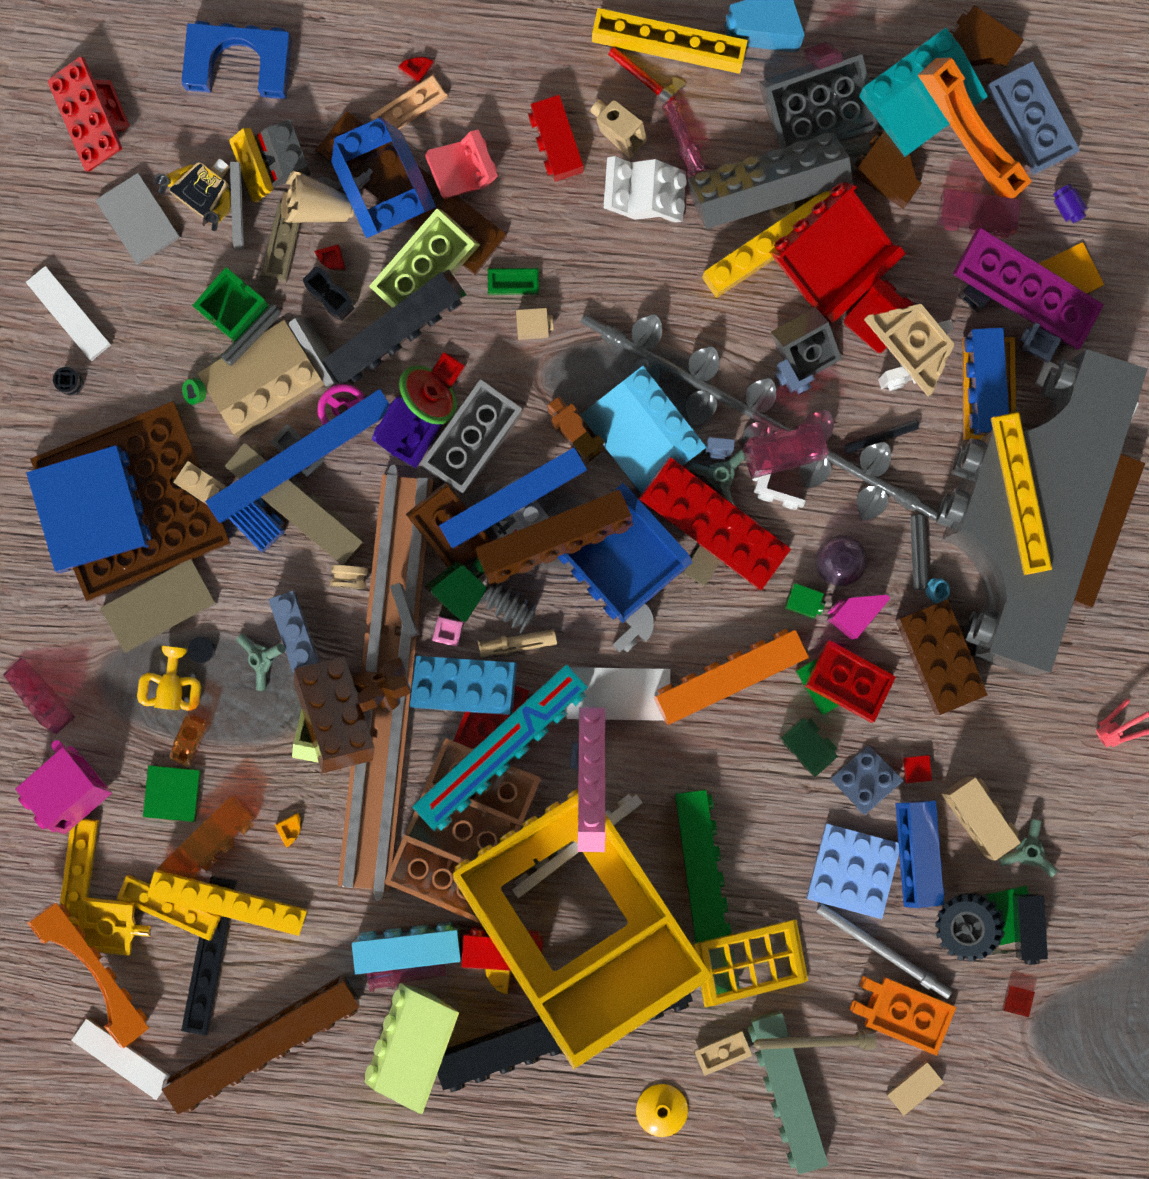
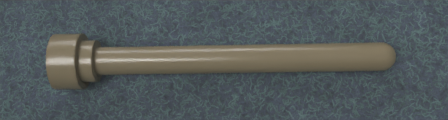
[754,1028,876,1050]

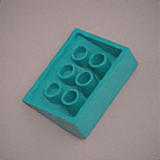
[859,28,988,157]

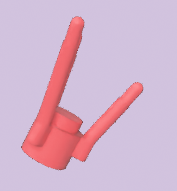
[1096,699,1149,747]

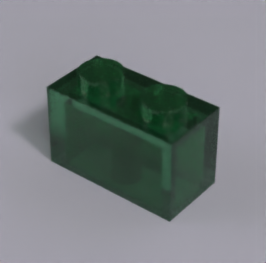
[778,718,839,777]

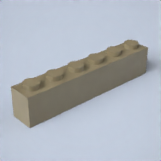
[225,443,365,566]

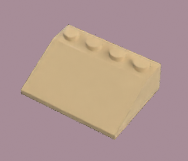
[197,320,325,438]

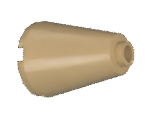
[281,171,354,223]

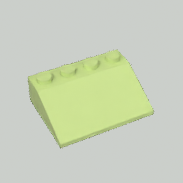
[364,983,459,1114]

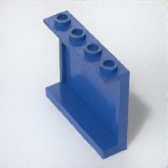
[26,446,152,573]
[557,483,693,623]

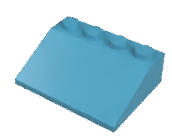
[580,366,706,494]

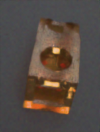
[169,714,212,767]

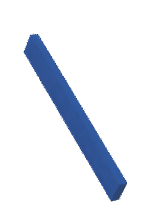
[205,389,390,523]

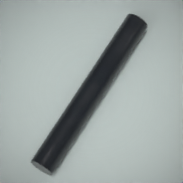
[843,420,919,454]

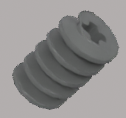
[479,582,537,634]

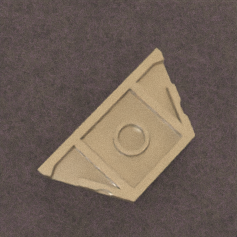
[864,304,954,397]

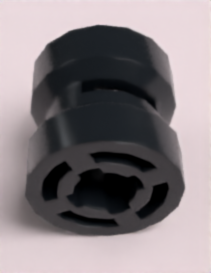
[52,367,84,396]

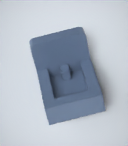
[1020,322,1061,363]
[775,359,815,395]

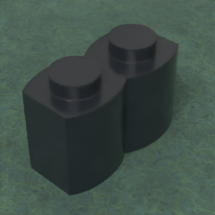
[302,267,355,321]

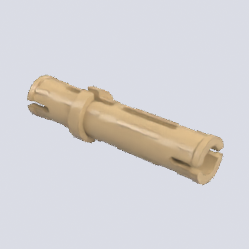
[478,629,557,658]

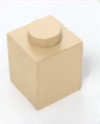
[516,308,553,340]

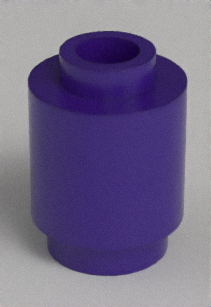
[1053,184,1088,224]

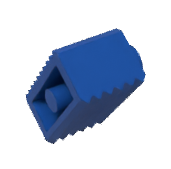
[229,498,285,553]

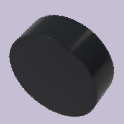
[188,637,215,663]

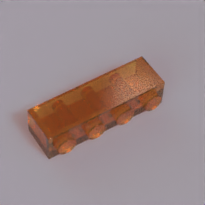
[157,795,257,880]

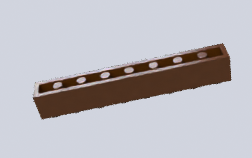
[161,974,360,1115]

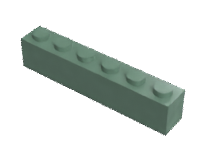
[747,1010,829,1175]

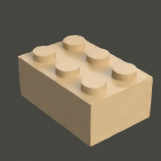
[941,776,1021,861]

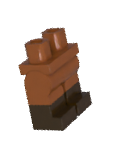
[547,397,605,465]

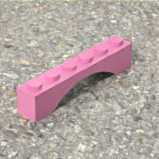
[578,707,605,852]

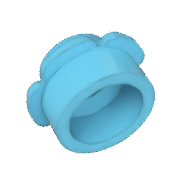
[926,578,950,603]

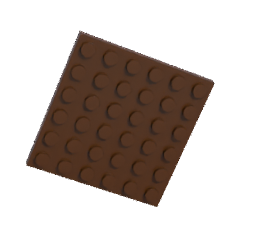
[30,401,231,602]

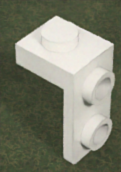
[752,461,806,510]

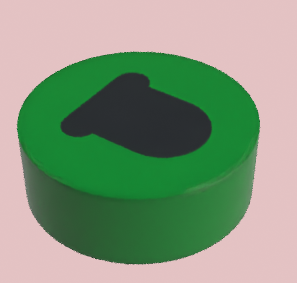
[182,378,206,405]

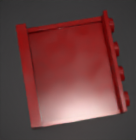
[769,182,906,324]

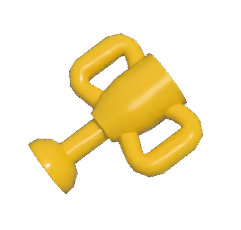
[137,646,201,711]

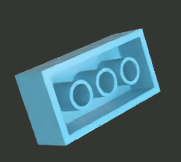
[352,922,463,974]

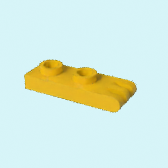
[229,128,273,202]

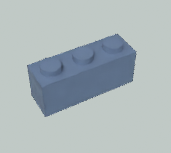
[268,591,320,673]

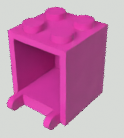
[15,740,112,834]

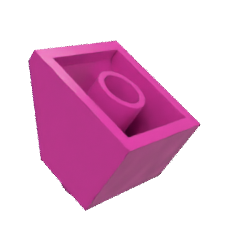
[827,595,890,640]

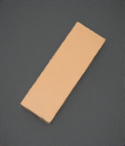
[370,75,448,129]

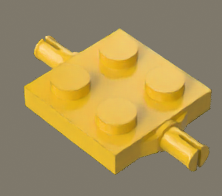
[68,897,151,956]

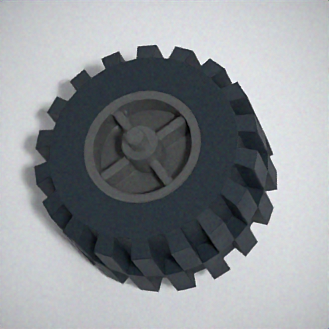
[935,892,1005,962]

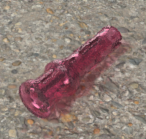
[662,100,709,178]
[367,964,447,992]

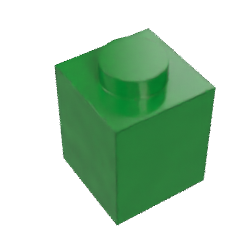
[784,583,826,619]

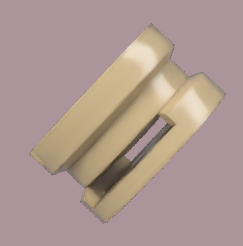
[330,565,367,589]

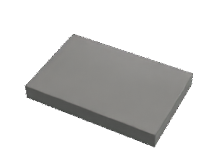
[230,162,244,250]
[95,173,180,265]

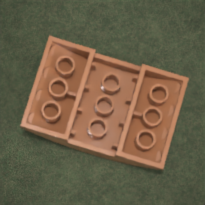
[384,738,541,924]

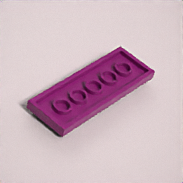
[952,228,1104,350]

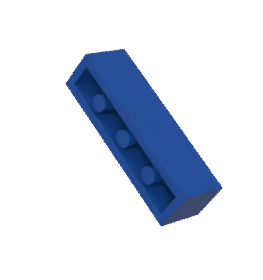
[964,328,1009,436]
[895,800,945,908]

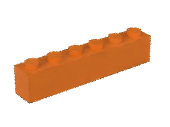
[653,628,809,725]

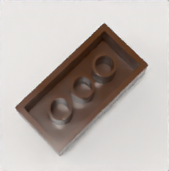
[895,599,988,715]
[294,656,375,773]

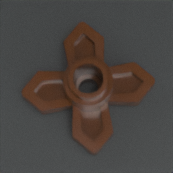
[352,657,412,712]

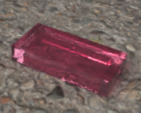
[804,42,843,70]

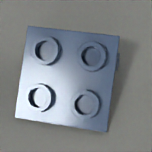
[831,745,903,815]

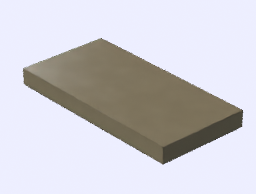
[100,560,217,653]

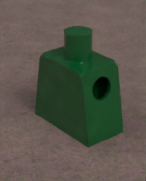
[424,558,487,623]

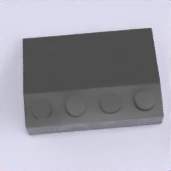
[759,49,880,149]

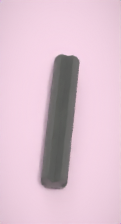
[221,304,281,366]
[910,514,928,590]

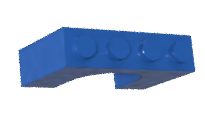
[181,21,292,99]

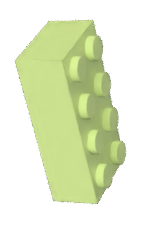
[369,209,480,308]

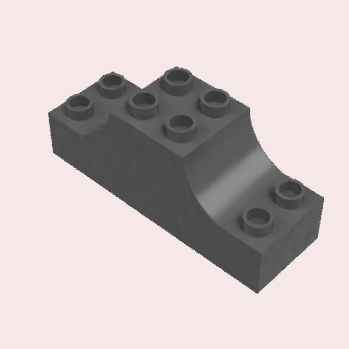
[936,349,1147,675]

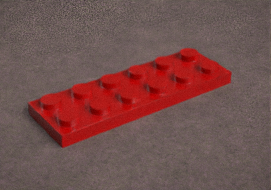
[638,457,791,591]

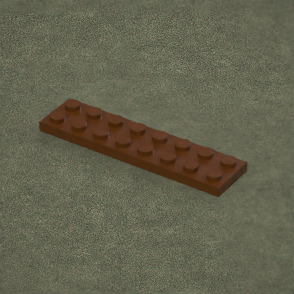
[316,111,507,276]

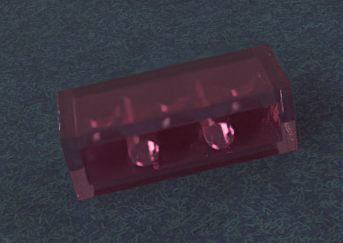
[937,189,1022,238]
[742,422,829,479]

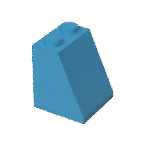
[724,0,805,53]

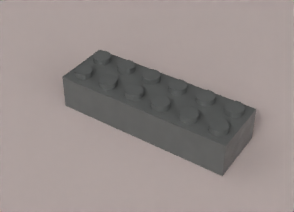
[688,132,853,229]

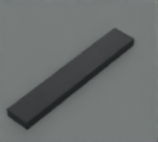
[181,876,237,1036]

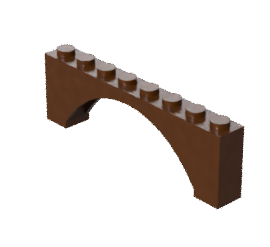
[854,5,1024,210]

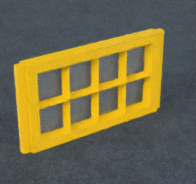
[693,919,808,1007]

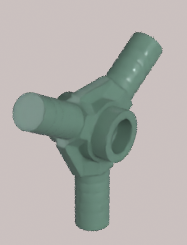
[689,450,747,505]
[237,634,285,691]
[998,819,1058,877]

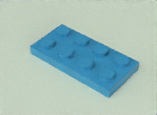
[410,656,517,715]

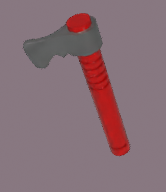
[608,47,686,105]

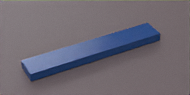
[439,447,587,549]

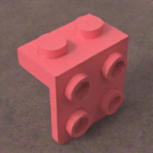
[425,129,498,199]

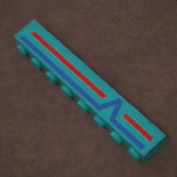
[412,664,588,831]

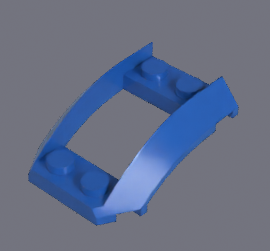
[331,117,436,238]

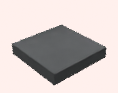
[390,583,420,638]

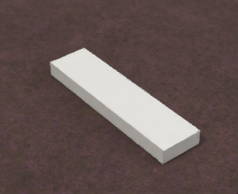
[26,266,111,361]
[71,1018,171,1100]

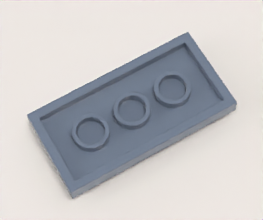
[986,62,1080,176]

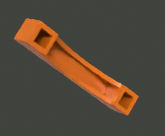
[918,58,1032,198]
[27,903,149,1048]

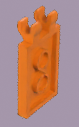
[849,976,957,1056]

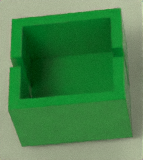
[192,267,269,342]

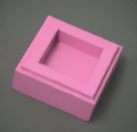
[432,616,463,647]

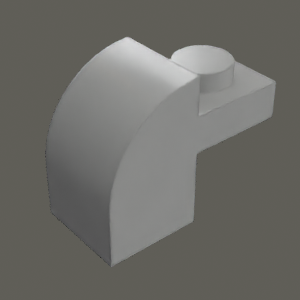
[612,604,654,653]

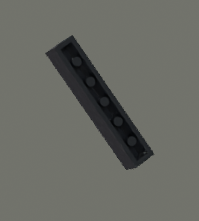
[323,269,467,385]

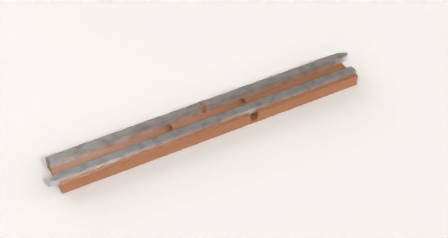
[338,465,434,901]

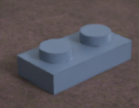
[704,437,735,460]

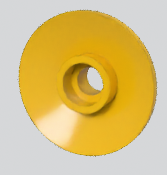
[636,1084,688,1137]

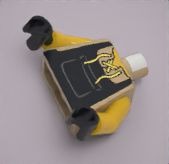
[152,158,231,231]

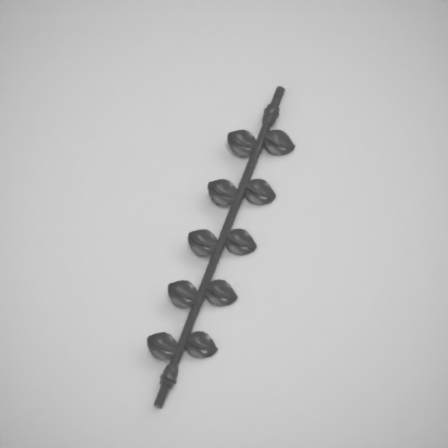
[580,314,938,521]

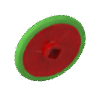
[399,366,457,424]

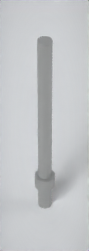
[816,903,953,999]

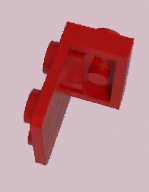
[844,278,914,354]

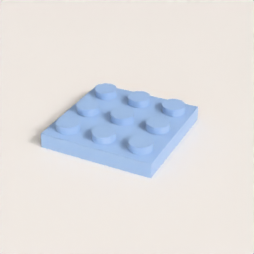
[806,823,899,919]

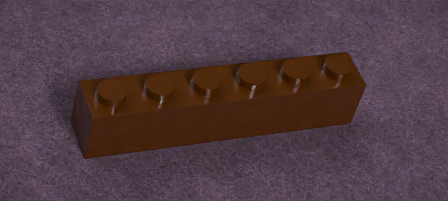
[1073,454,1145,609]
[475,489,633,584]

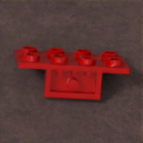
[48,57,130,172]

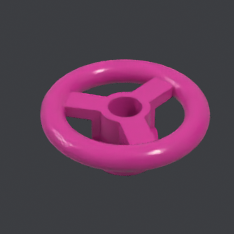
[317,384,366,425]

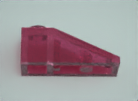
[3,657,75,735]

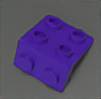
[372,396,442,468]

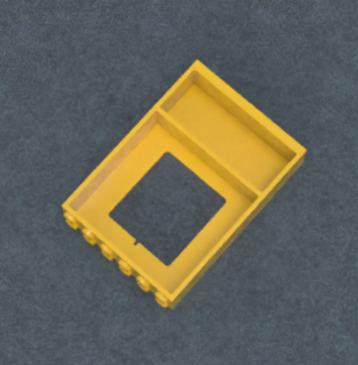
[453,788,712,1070]

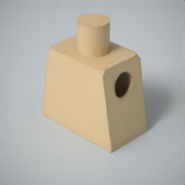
[591,100,647,159]

